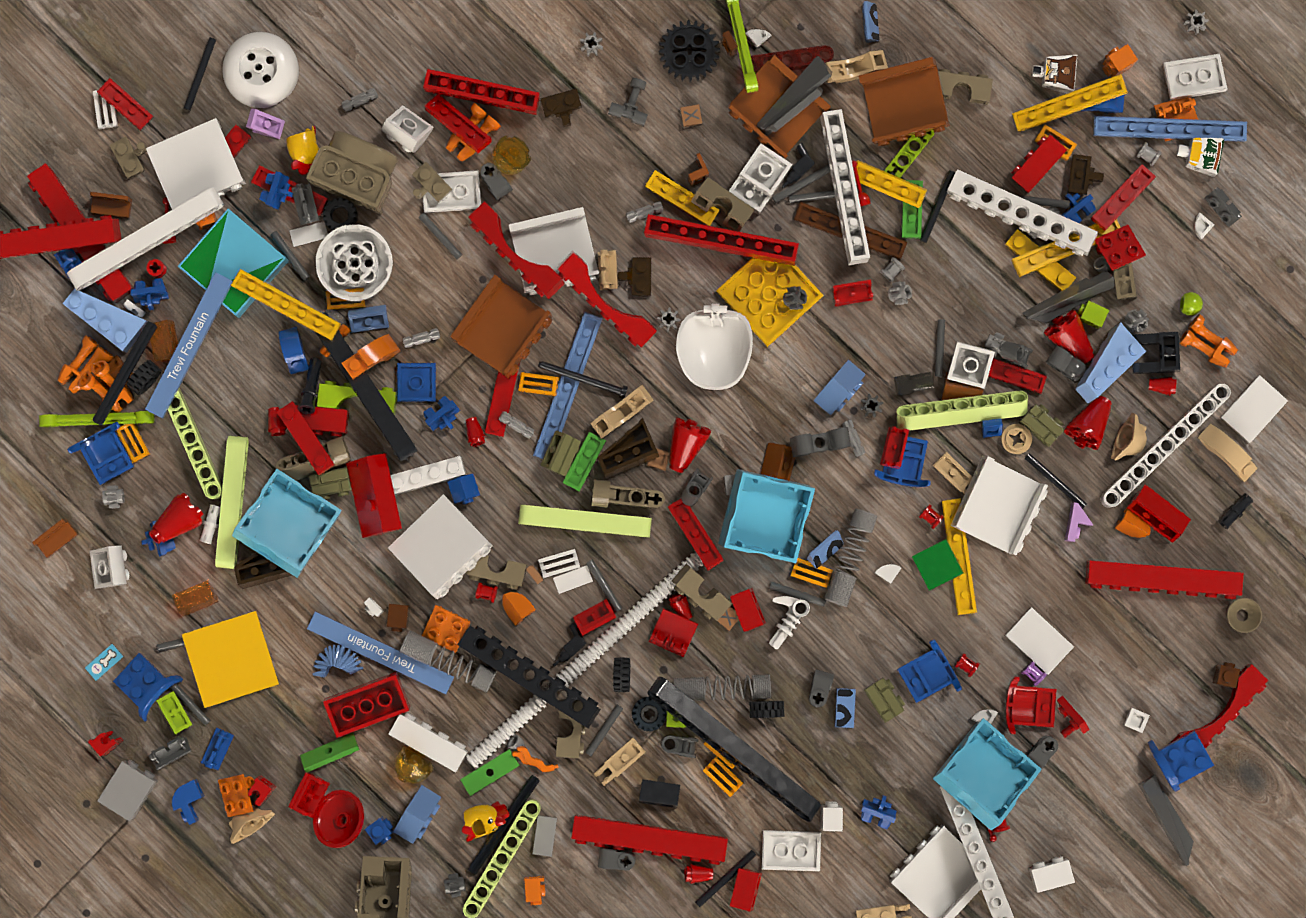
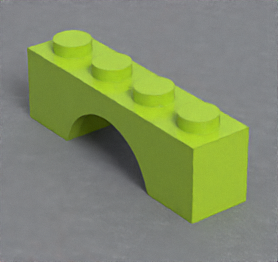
[317,381,397,415]

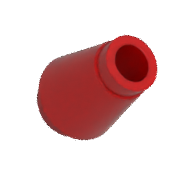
[1149,377,1177,396]
[268,407,287,437]
[466,417,486,447]
[669,593,693,619]
[684,864,713,884]

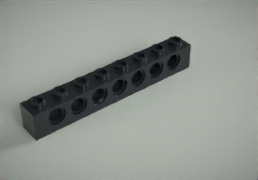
[458,626,601,729]

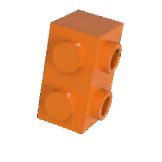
[1102,44,1138,78]

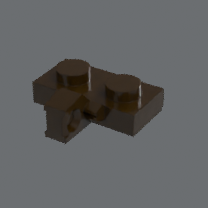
[540,88,582,127]
[1067,154,1104,195]
[618,257,651,296]

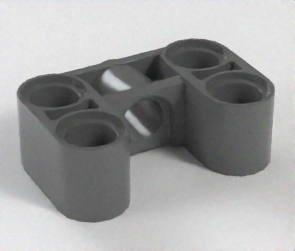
[789,427,851,457]

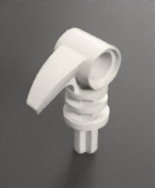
[769,596,810,649]

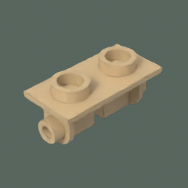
[598,250,618,290]

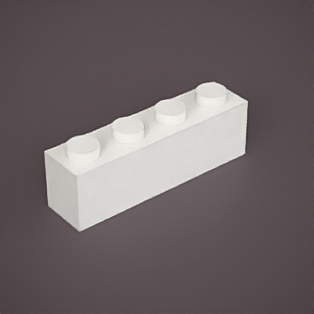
[391,456,467,495]
[389,712,468,772]

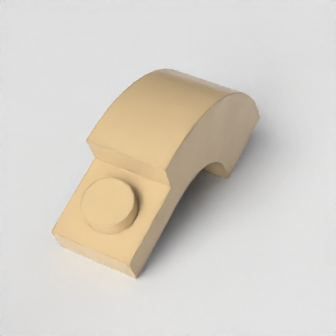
[825,50,888,83]
[591,385,654,439]
[1198,424,1257,482]

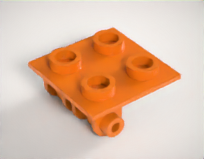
[1154,97,1198,142]
[422,605,470,653]
[218,774,255,817]

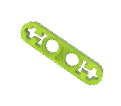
[885,130,935,178]

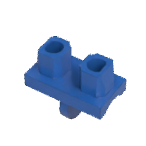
[259,171,293,210]
[1061,193,1096,223]
[54,249,82,279]
[131,278,169,310]
[423,396,461,431]
[141,520,176,557]
[861,795,897,829]

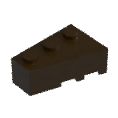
[597,418,659,479]
[234,553,292,589]

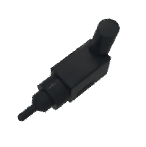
[782,143,815,188]
[553,621,587,667]

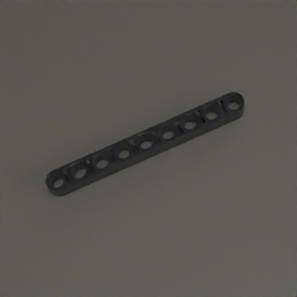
[315,312,417,461]

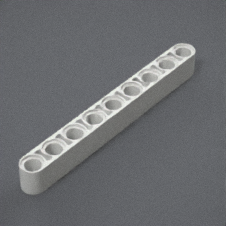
[67,188,224,291]
[1100,384,1231,508]

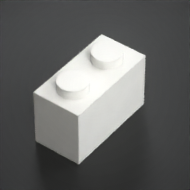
[820,801,843,831]
[1029,856,1075,893]

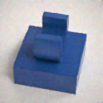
[982,418,1003,438]

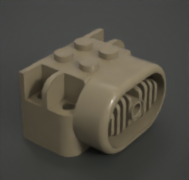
[306,131,398,215]
[355,856,412,918]

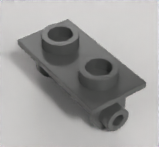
[291,183,319,225]
[1205,187,1242,227]
[149,736,191,770]

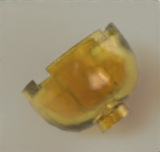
[492,136,531,175]
[394,746,433,784]

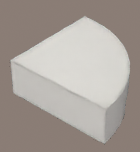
[746,29,772,48]
[1194,213,1214,240]
[123,299,146,318]
[875,564,901,584]
[971,709,998,724]

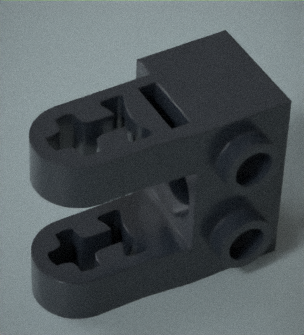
[1132,332,1180,374]

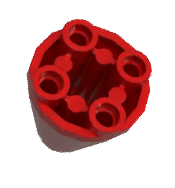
[1044,309,1095,364]
[1064,396,1112,450]
[669,417,712,473]
[149,493,203,544]

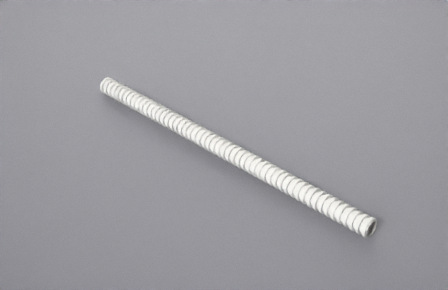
[466,551,703,768]

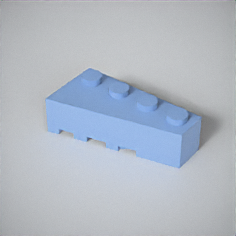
[62,289,148,353]
[1075,323,1146,403]

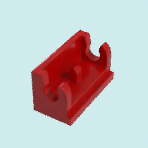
[832,279,873,307]
[880,426,909,469]
[730,588,766,632]
[573,599,616,636]
[88,731,124,757]
[288,772,330,818]
[248,775,277,806]
[730,868,762,912]

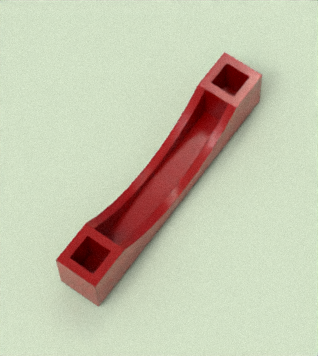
[468,201,565,299]
[557,251,657,348]
[1169,664,1269,748]

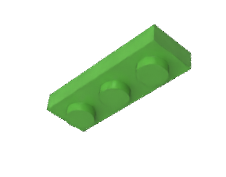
[901,180,923,239]
[563,432,606,492]

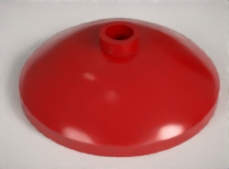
[313,790,364,848]

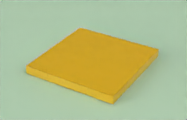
[716,258,824,347]
[182,611,279,708]

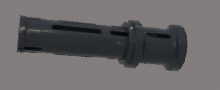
[298,357,322,414]

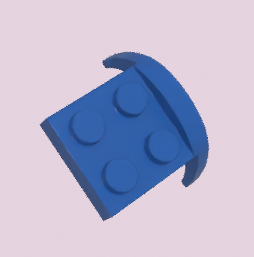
[67,422,135,485]
[874,437,931,487]
[897,640,962,703]
[113,653,183,721]
[1148,731,1214,792]

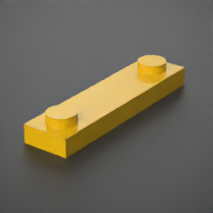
[854,160,927,208]
[645,170,720,226]
[1005,229,1076,291]

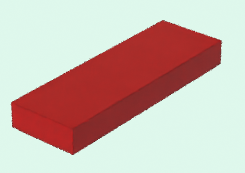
[97,78,153,131]
[988,358,1047,394]

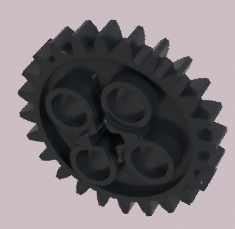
[659,20,720,83]

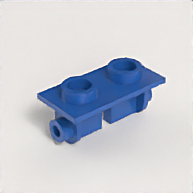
[201,727,234,771]

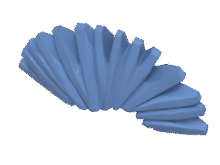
[313,645,363,677]

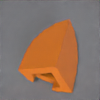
[1115,508,1151,538]
[502,592,536,626]

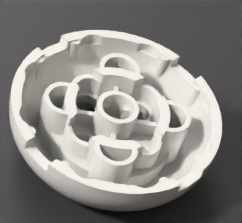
[222,32,299,108]
[316,225,393,301]

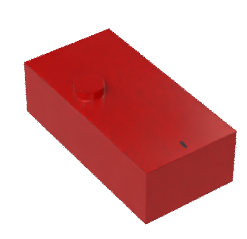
[346,453,402,538]
[323,671,410,738]

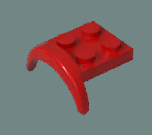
[1005,677,1057,734]

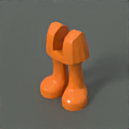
[446,103,501,162]
[1179,314,1238,368]
[58,335,114,394]
[78,360,134,413]

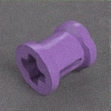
[1021,661,1047,686]

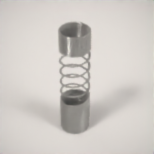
[824,509,878,607]
[400,630,497,692]
[673,674,771,702]

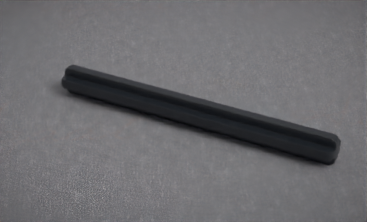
[93,321,157,425]
[468,775,540,875]

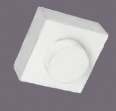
[364,597,384,617]
[1123,707,1150,733]

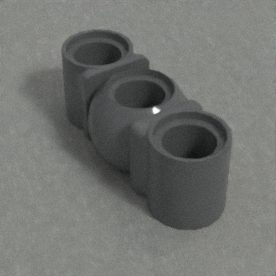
[1046,346,1089,385]

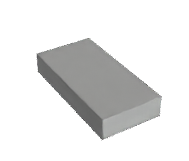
[533,815,557,857]

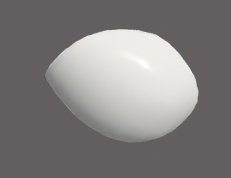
[676,303,753,390]

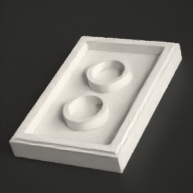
[1163,54,1227,100]
[423,170,481,213]
[1221,375,1288,443]
[1005,607,1074,675]
[762,830,821,871]

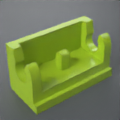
[156,691,192,735]

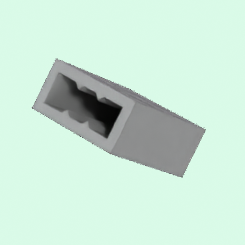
[97,760,158,821]

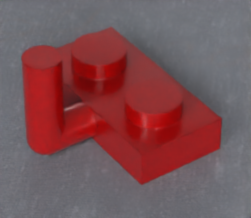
[1057,695,1090,738]

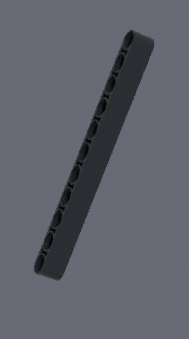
[647,676,821,822]

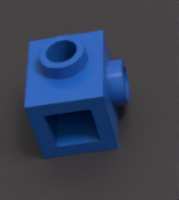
[447,474,480,505]
[364,816,393,845]

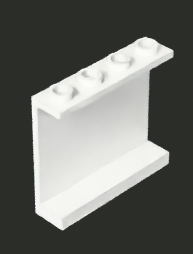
[146,118,246,210]
[509,207,599,295]
[951,456,1048,555]
[388,494,493,600]
[890,825,981,918]

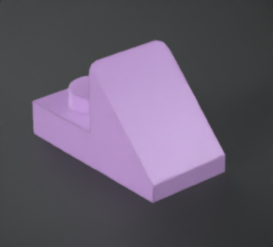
[246,109,285,139]
[1065,502,1093,542]

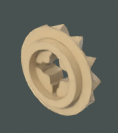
[1001,424,1032,455]

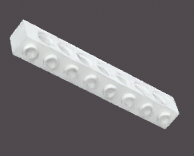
[820,109,870,265]
[947,169,1098,256]
[940,787,1014,918]

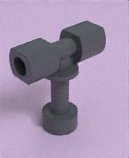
[608,78,648,127]

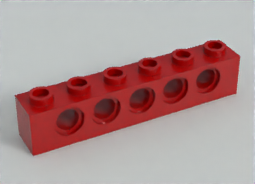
[423,69,540,115]

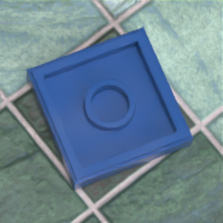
[397,363,436,402]

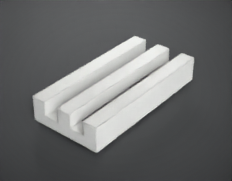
[93,90,118,129]
[538,549,580,578]

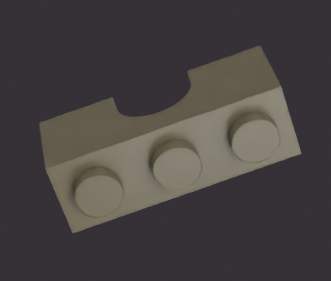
[938,69,993,105]
[691,177,755,232]
[465,555,527,590]
[671,563,732,621]
[556,698,586,758]

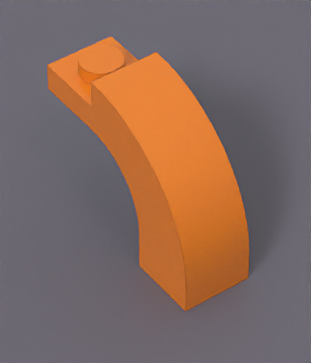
[342,334,401,380]

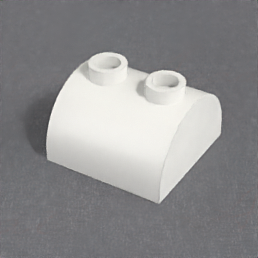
[382,105,434,153]
[947,341,995,389]
[90,546,129,589]

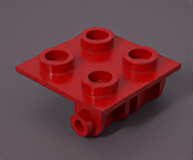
[1095,224,1146,271]
[648,608,698,657]

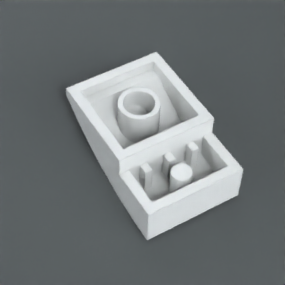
[729,143,792,215]

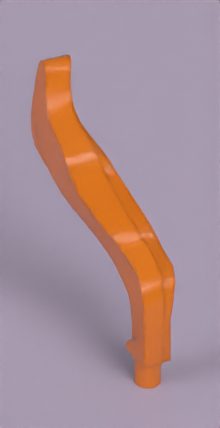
[512,746,558,772]

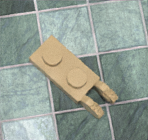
[933,452,972,495]
[594,737,646,786]
[856,904,912,918]

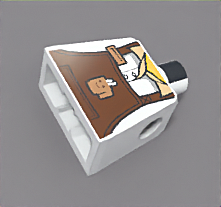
[1032,55,1077,94]

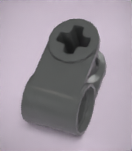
[481,163,513,201]
[1000,341,1033,368]
[681,468,713,506]
[809,669,834,708]
[661,735,699,758]
[1025,735,1058,769]
[598,847,636,871]

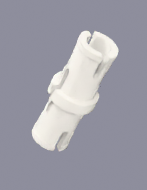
[199,504,220,544]

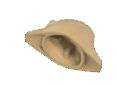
[1111,413,1147,460]
[229,805,275,844]

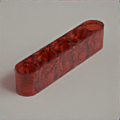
[741,45,834,74]

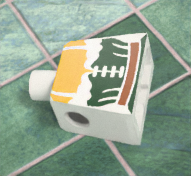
[1176,138,1224,177]

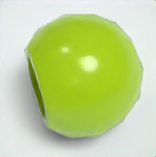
[1180,292,1203,316]

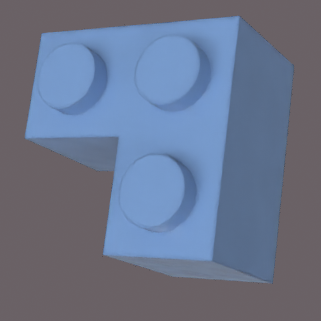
[813,360,866,415]
[393,785,441,844]

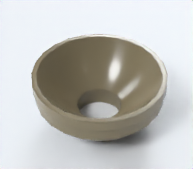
[1226,598,1262,633]

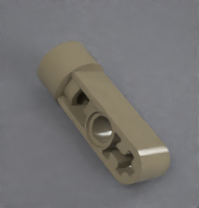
[276,436,351,481]
[591,479,665,509]

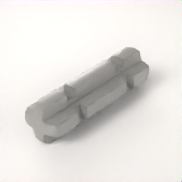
[341,88,378,112]
[626,202,663,223]
[403,328,440,348]
[499,411,534,438]
[842,420,865,457]

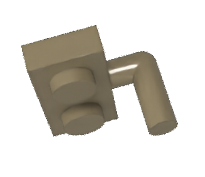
[109,137,148,180]
[412,162,452,203]

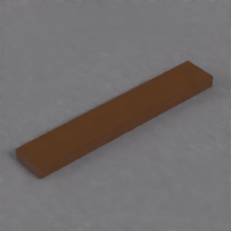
[794,202,907,260]

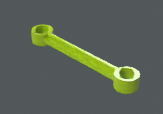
[726,0,758,93]
[39,411,155,427]

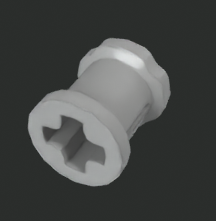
[1136,142,1162,167]
[880,257,905,282]

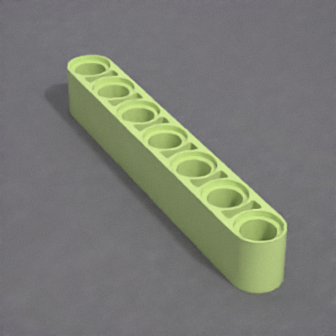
[158,380,223,500]
[896,391,1028,430]
[215,436,249,569]
[518,505,652,537]
[463,799,541,918]

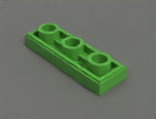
[300,732,360,772]
[460,749,520,796]

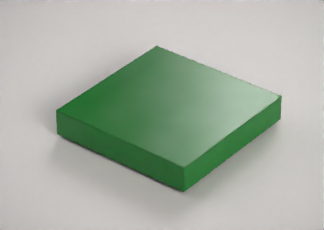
[912,539,964,591]

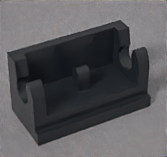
[639,779,680,808]

